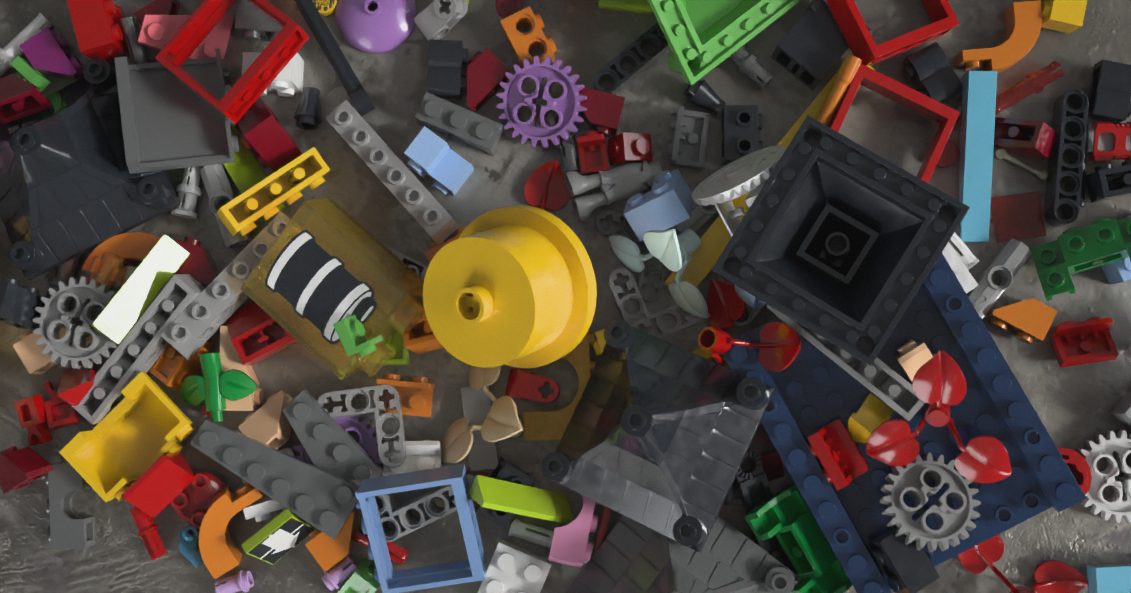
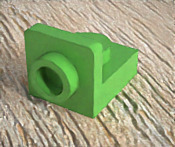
[10,56,51,93]
[333,315,383,357]
[337,557,380,593]

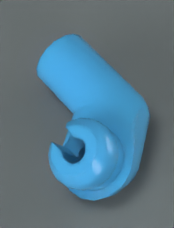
[179,525,203,568]

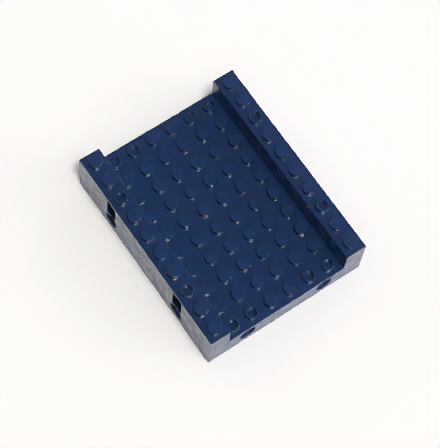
[723,253,1086,593]

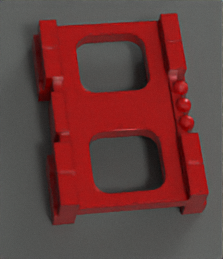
[1089,122,1131,161]

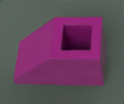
[19,28,85,81]

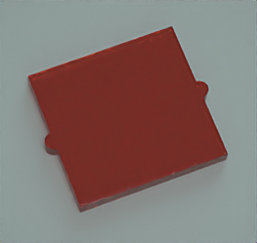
[990,191,1046,243]

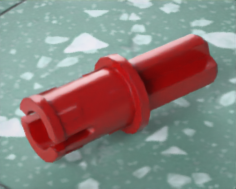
[129,507,167,560]
[353,526,409,566]

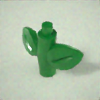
[181,352,258,422]

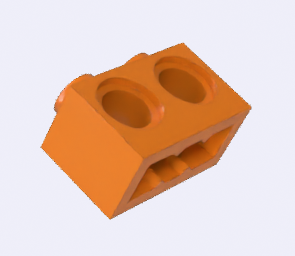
[500,6,557,68]

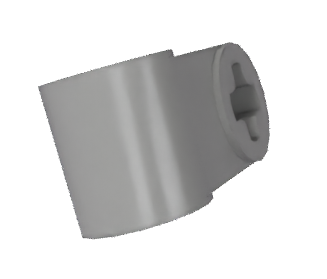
[414,0,468,41]

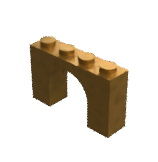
[523,330,596,441]

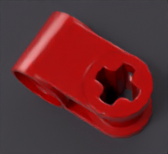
[505,368,560,403]

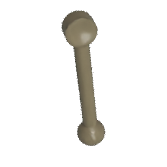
[994,148,1049,180]

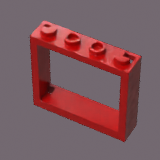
[155,0,310,124]
[826,0,960,66]
[828,64,960,183]

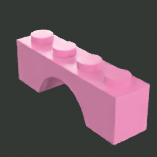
[548,494,601,568]

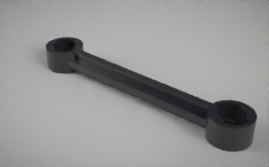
[294,0,376,117]

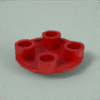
[171,471,226,528]

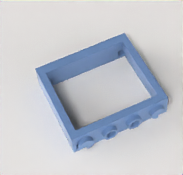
[355,464,487,593]

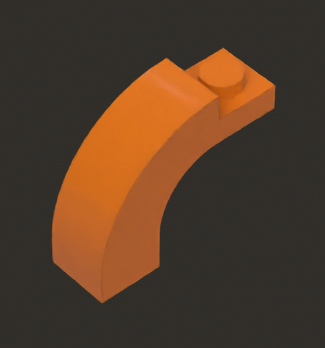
[954,0,1042,74]
[82,232,160,302]
[199,482,264,579]

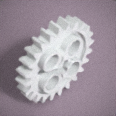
[1078,430,1131,523]

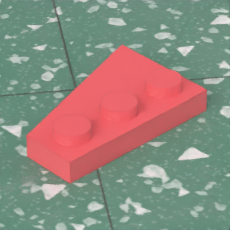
[137,15,235,59]

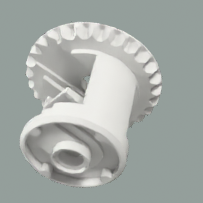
[691,145,786,237]

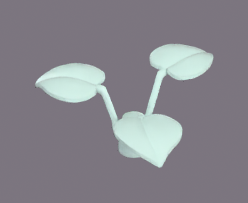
[608,228,711,318]

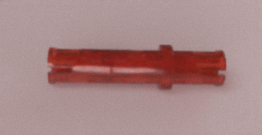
[995,61,1064,116]

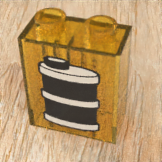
[240,197,425,380]

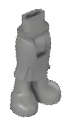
[564,161,662,223]

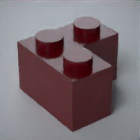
[234,96,302,172]

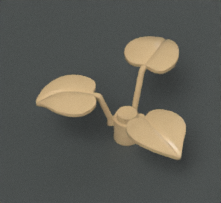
[441,366,524,465]

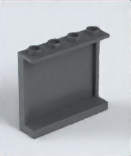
[114,48,239,174]

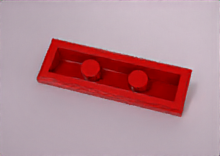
[57,361,98,406]

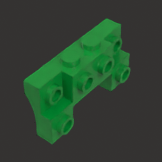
[1030,217,1131,301]
[744,483,852,593]

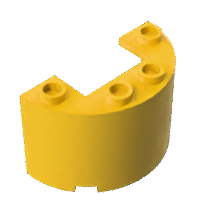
[59,372,194,502]

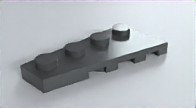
[283,389,384,486]

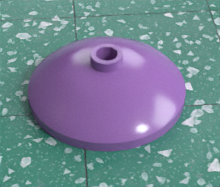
[335,0,417,54]

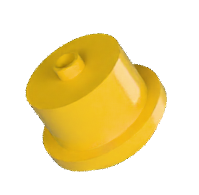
[423,205,597,368]

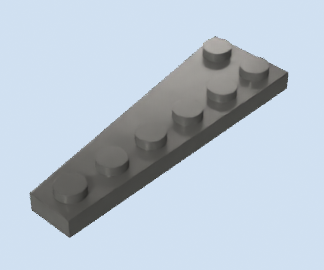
[190,419,359,539]

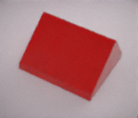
[121,452,195,518]

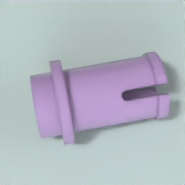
[321,555,357,591]
[215,569,254,593]

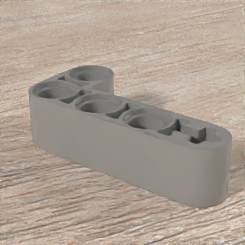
[377,474,475,542]

